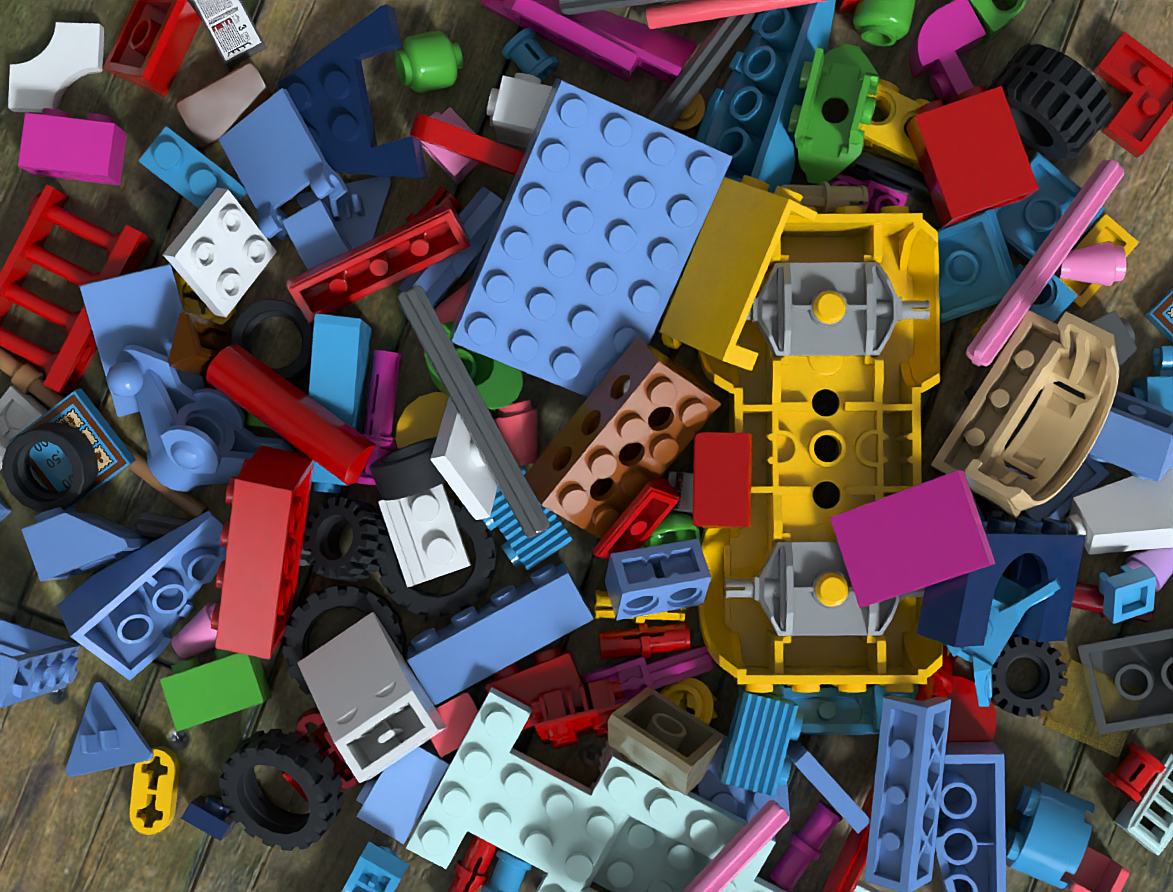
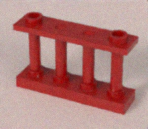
[0,184,154,395]

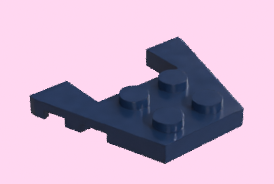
[278,4,428,180]

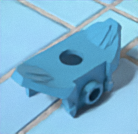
[943,575,1061,707]

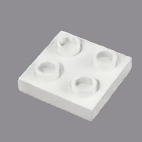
[163,188,277,317]

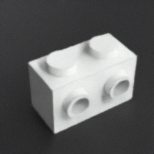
[487,73,552,148]

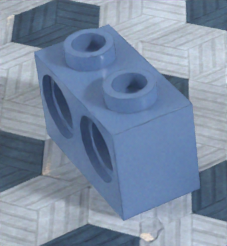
[605,539,711,620]

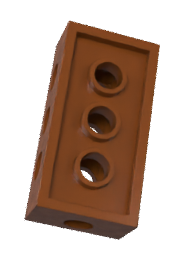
[524,336,721,539]

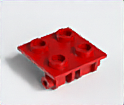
[531,678,625,749]

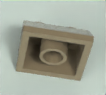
[608,687,725,796]

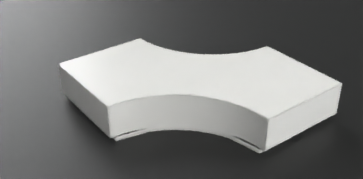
[8,22,104,113]

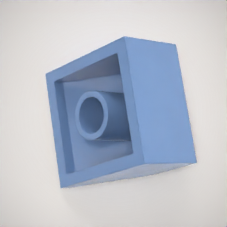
[21,507,151,582]

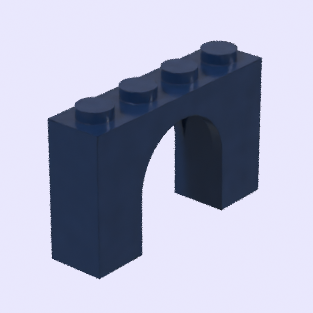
[916,516,1086,647]

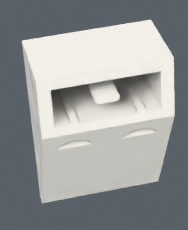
[297,612,447,783]

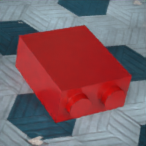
[906,85,1039,228]

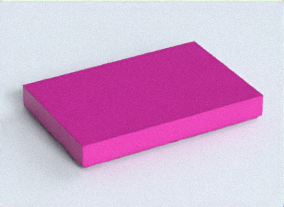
[830,470,996,608]

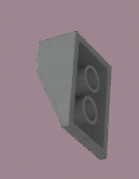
[1077,624,1173,734]

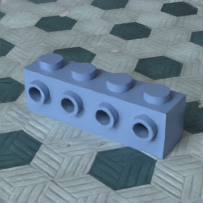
[407,562,593,706]

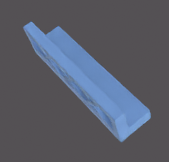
[864,695,951,892]

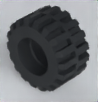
[987,44,1113,161]

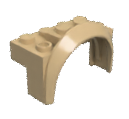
[931,310,1119,519]

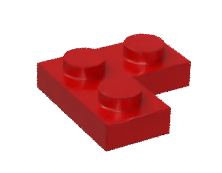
[1093,32,1173,158]

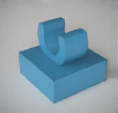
[1099,565,1156,624]

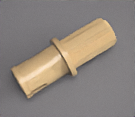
[781,181,868,214]

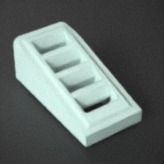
[1113,752,1173,856]

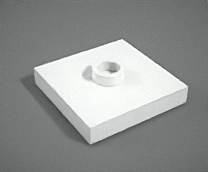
[430,396,498,520]

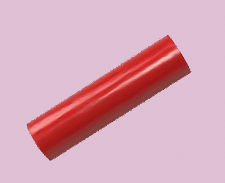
[287,202,471,323]
[206,344,376,485]

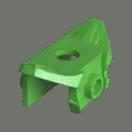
[788,43,880,184]

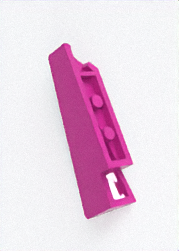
[480,0,697,85]

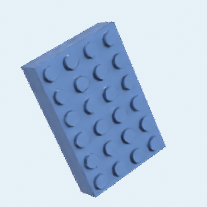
[450,78,733,397]

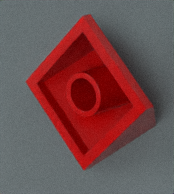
[102,0,202,98]

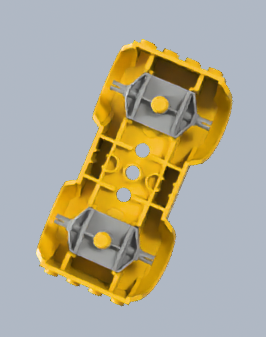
[697,206,943,693]

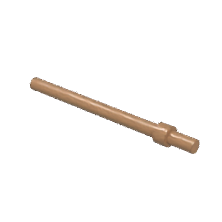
[0,347,208,519]

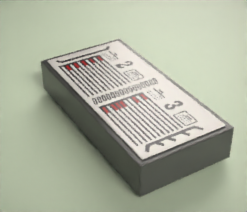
[192,0,267,68]

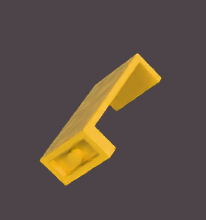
[659,175,817,371]

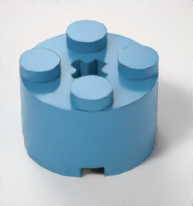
[1005,781,1095,889]

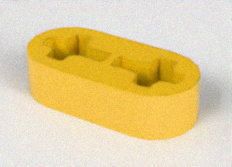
[129,746,180,835]

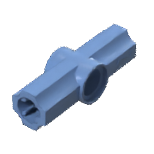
[398,186,504,309]

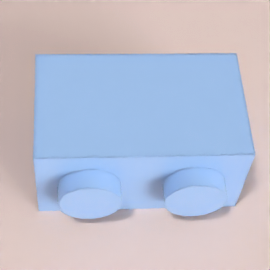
[356,742,453,844]

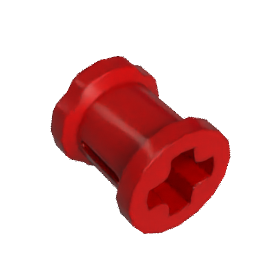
[1104,742,1166,803]

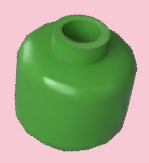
[853,0,916,46]
[395,30,463,94]

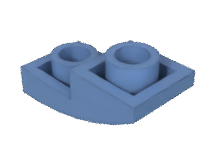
[282,200,352,270]

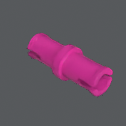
[768,801,843,892]

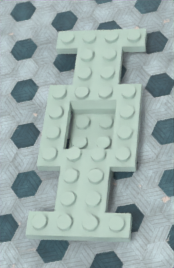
[406,687,881,892]

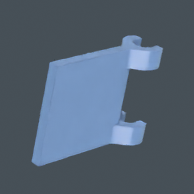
[218,88,348,240]

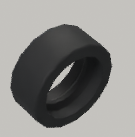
[231,299,314,383]
[2,422,98,512]
[370,436,446,501]

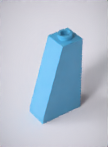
[309,313,373,494]

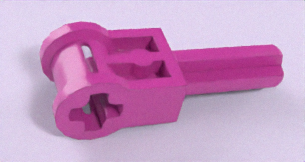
[581,645,715,704]

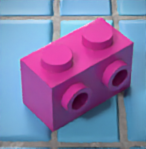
[18,108,127,186]

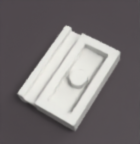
[378,483,471,588]

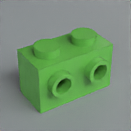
[160,649,272,732]

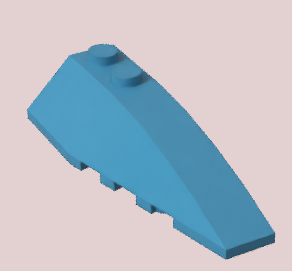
[696,0,836,193]

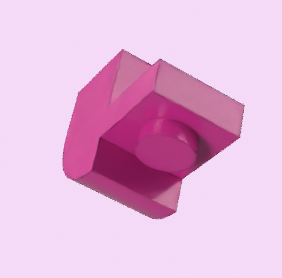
[909,0,986,104]

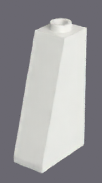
[1066,467,1173,555]

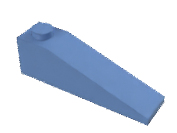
[57,511,227,681]

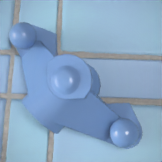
[106,345,294,492]

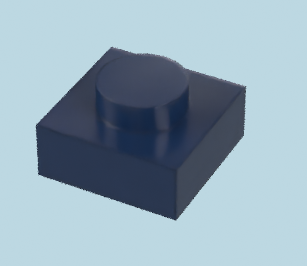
[181,795,236,841]

